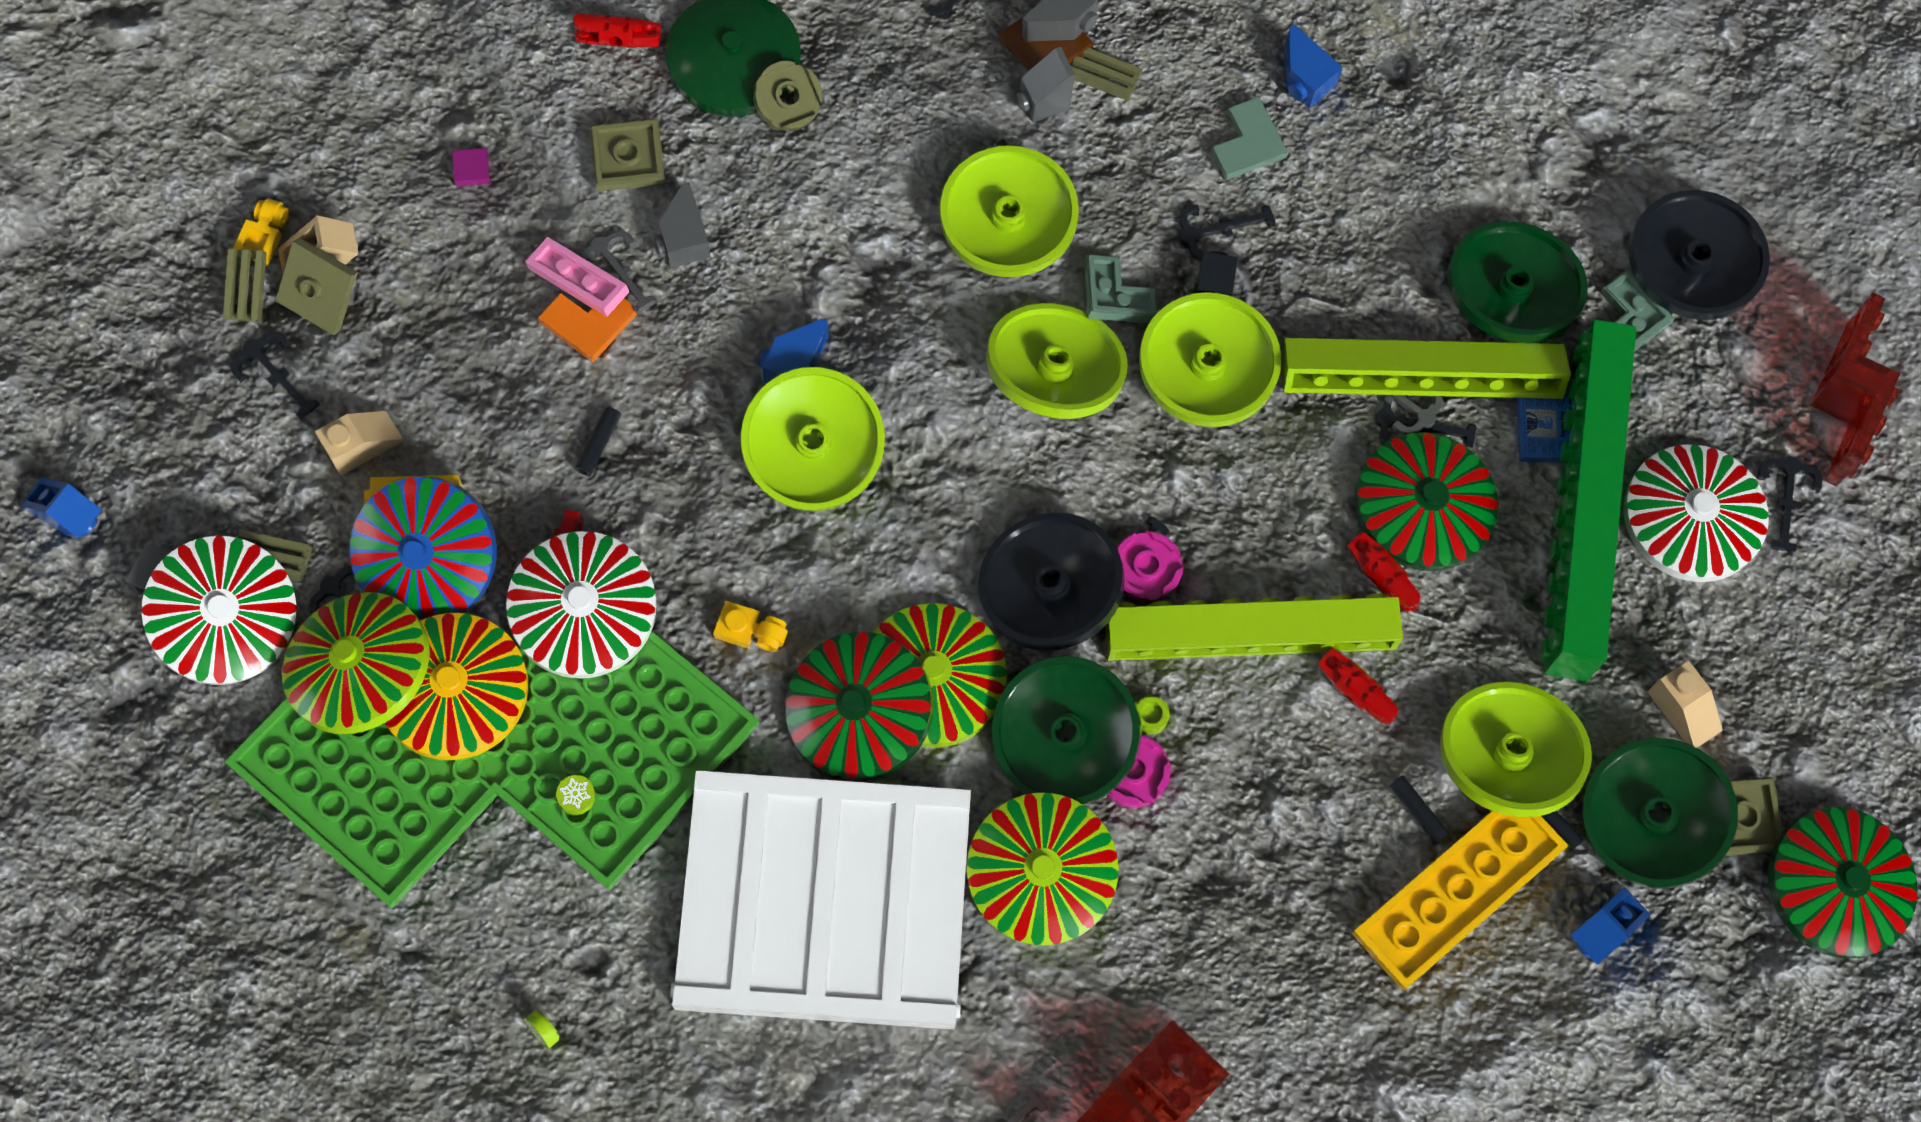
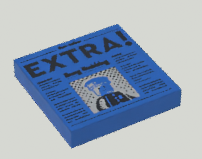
[1516,394,1573,463]

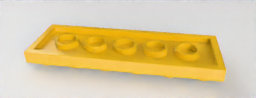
[1352,811,1568,992]

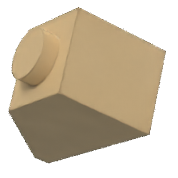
[278,215,359,274]
[315,411,404,476]
[1647,660,1723,748]

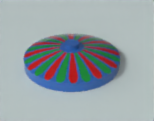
[350,477,497,621]

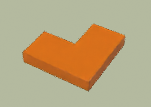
[538,293,637,363]

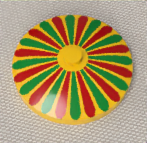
[385,613,528,760]

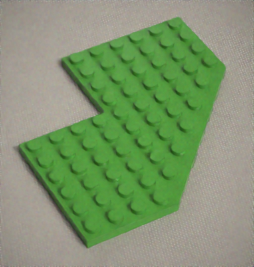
[225,631,760,909]

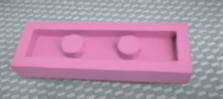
[525,237,629,317]

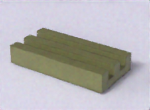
[1071,48,1143,101]
[223,249,267,322]
[238,530,313,583]

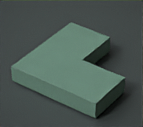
[1211,97,1288,180]
[1084,254,1158,323]
[1600,269,1675,352]

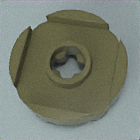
[753,61,823,131]

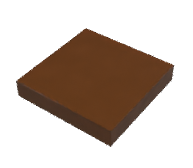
[998,17,1093,71]

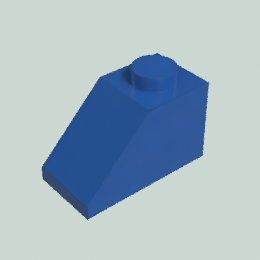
[1284,24,1343,108]
[759,319,829,383]
[19,477,102,539]
[1570,887,1651,964]

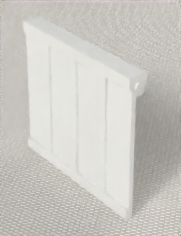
[670,771,971,1030]

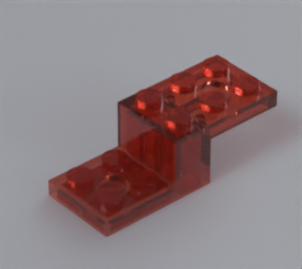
[1810,292,1900,487]
[1076,1020,1230,1122]

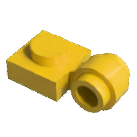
[233,198,289,266]
[713,601,788,652]

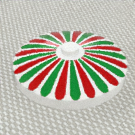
[1623,445,1769,582]
[506,531,657,678]
[142,536,297,685]

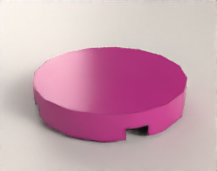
[1117,531,1183,603]
[1106,735,1171,808]

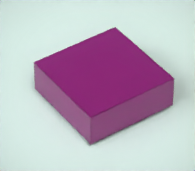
[452,148,491,187]

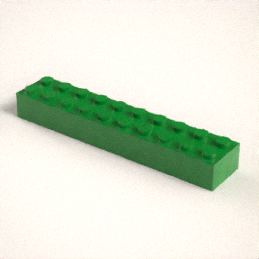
[1540,319,1636,682]

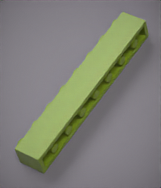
[1281,338,1571,399]
[1105,593,1403,661]

